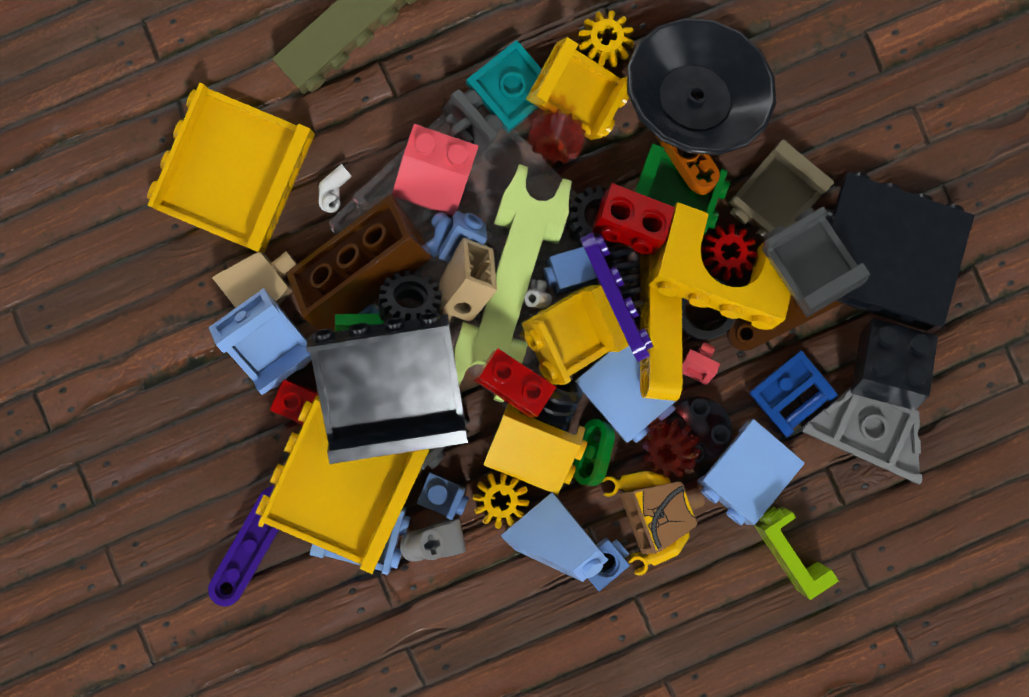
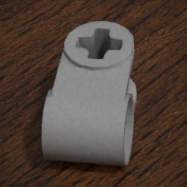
[400,518,466,562]

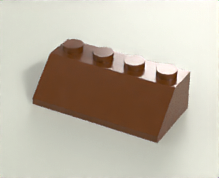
[286,194,433,331]

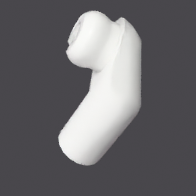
[318,164,352,213]
[524,279,552,309]

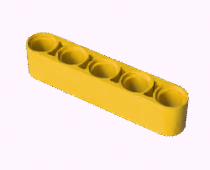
[640,253,683,401]

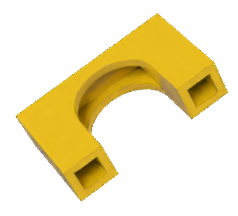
[648,202,791,330]

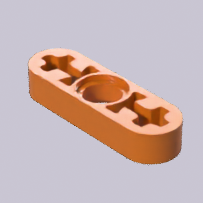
[654,134,720,195]

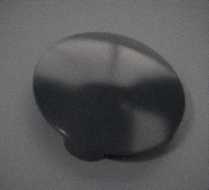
[664,396,732,463]

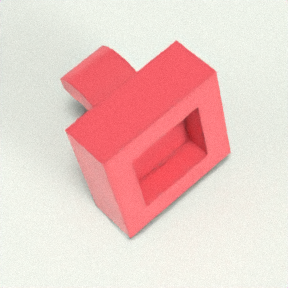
[682,342,720,385]

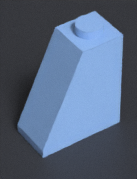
[501,492,608,582]

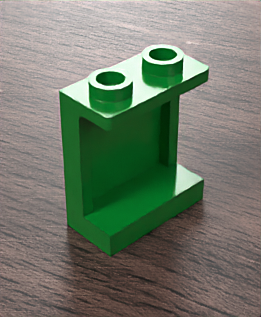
[634,143,730,235]

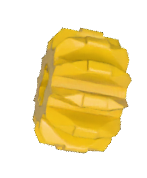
[578,10,634,67]
[473,473,529,529]

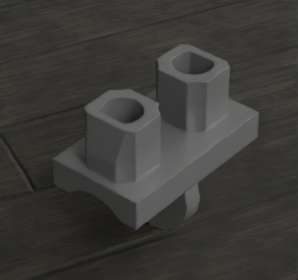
[442,89,504,155]

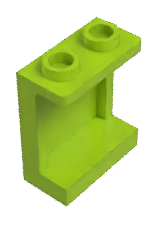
[754,506,839,600]

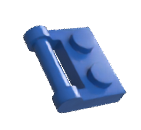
[748,350,838,438]

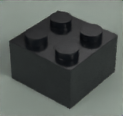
[850,318,938,410]

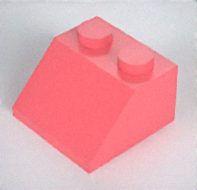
[392,124,479,217]

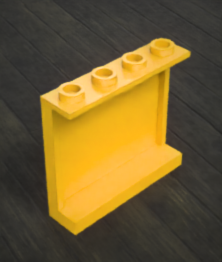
[147,83,315,254]
[255,396,429,574]

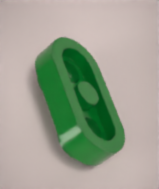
[574,419,615,486]

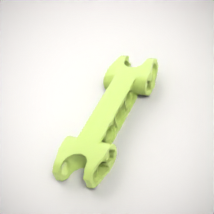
[454,164,572,403]

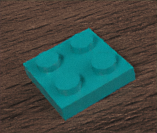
[465,40,542,133]

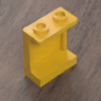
[526,37,629,140]
[521,285,629,385]
[483,403,588,495]

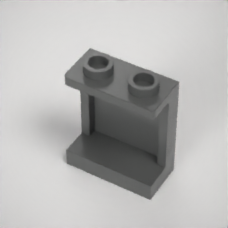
[762,207,870,318]

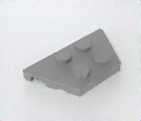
[800,387,922,485]

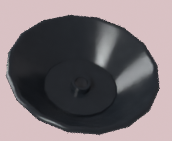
[626,18,776,155]

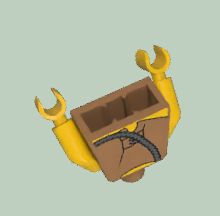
[602,471,705,576]

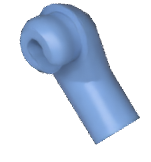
[426,212,453,262]

